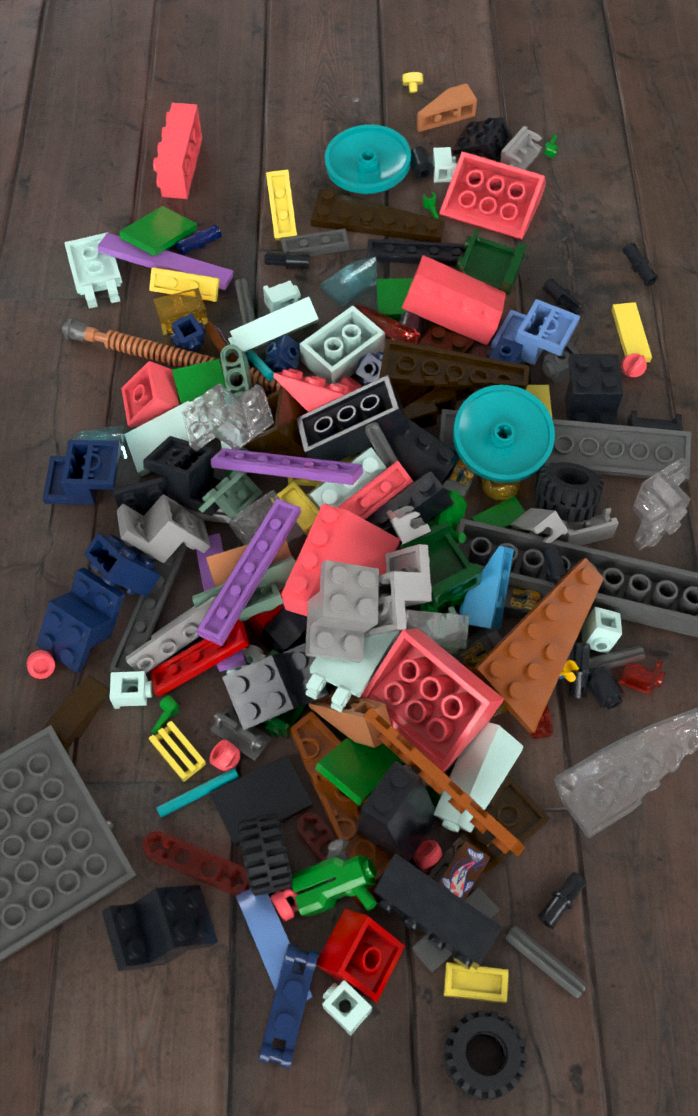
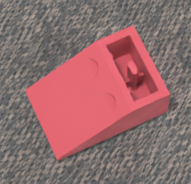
[273,368,351,412]

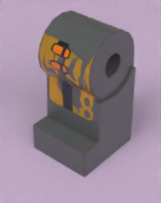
[443,459,477,501]
[503,586,543,619]
[450,627,502,673]

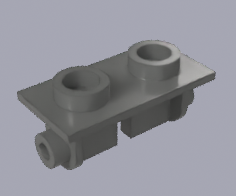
[210,708,272,761]

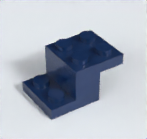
[42,440,121,505]
[36,567,125,673]

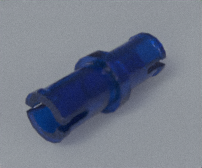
[176,224,222,255]

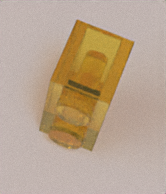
[153,288,208,335]

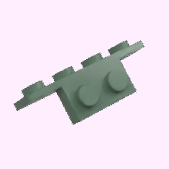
[199,470,263,521]
[192,557,296,622]

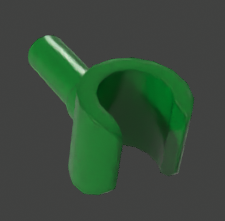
[543,134,558,158]
[423,192,440,220]
[151,695,179,735]

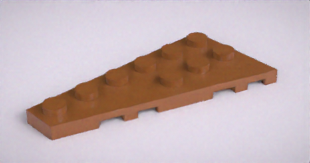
[363,707,526,857]

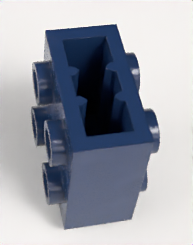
[83,533,161,597]

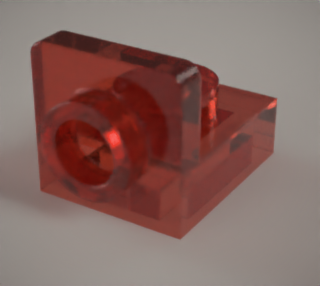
[619,660,665,695]

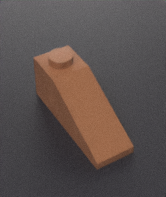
[417,83,477,132]
[309,690,392,748]

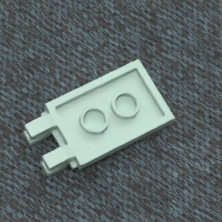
[64,232,122,309]
[124,394,223,477]
[306,631,399,713]

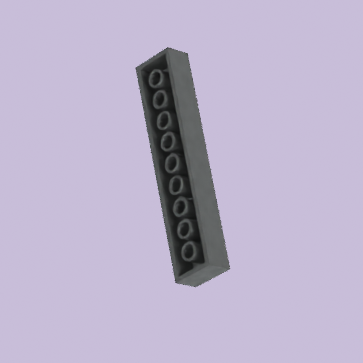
[456,518,698,637]

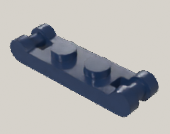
[258,944,319,1069]

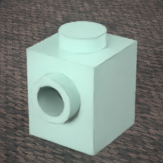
[581,607,622,654]

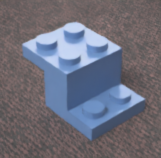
[491,299,580,365]

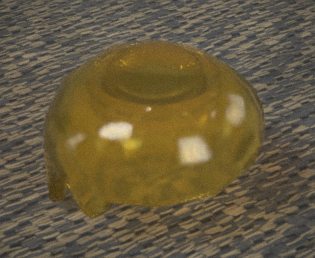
[482,478,520,501]

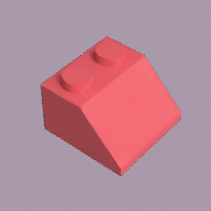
[121,361,180,428]

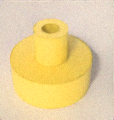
[402,72,423,93]

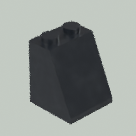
[357,761,438,862]

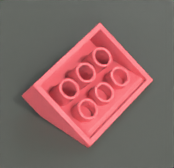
[439,152,546,240]
[402,255,506,346]
[281,503,400,616]
[360,629,504,772]

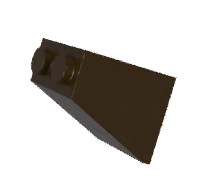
[242,388,308,458]

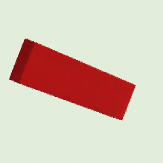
[150,619,249,697]

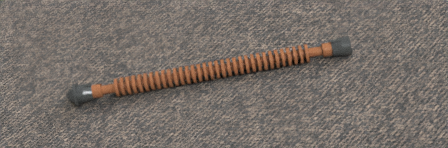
[62,318,287,393]

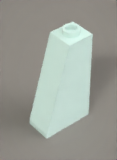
[228,297,318,353]
[434,722,524,833]

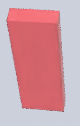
[337,461,413,520]

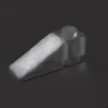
[405,610,469,654]

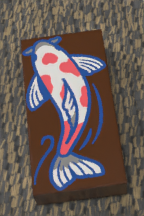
[204,321,239,363]
[439,841,491,901]

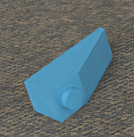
[460,546,514,629]

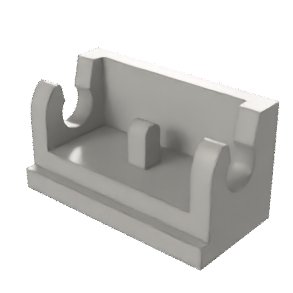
[500,126,542,170]
[386,506,431,544]
[510,508,568,543]
[560,508,619,546]

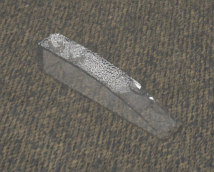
[553,708,698,838]

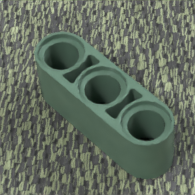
[220,344,256,418]

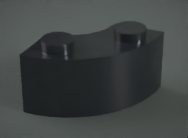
[261,606,307,653]

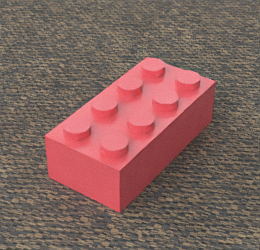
[153,103,202,199]

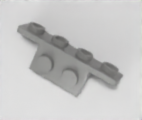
[126,596,216,674]

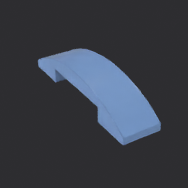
[236,889,312,1000]

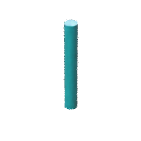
[245,349,275,381]
[156,768,239,818]

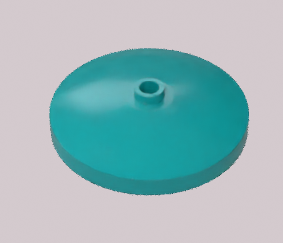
[325,125,411,194]
[453,385,555,483]

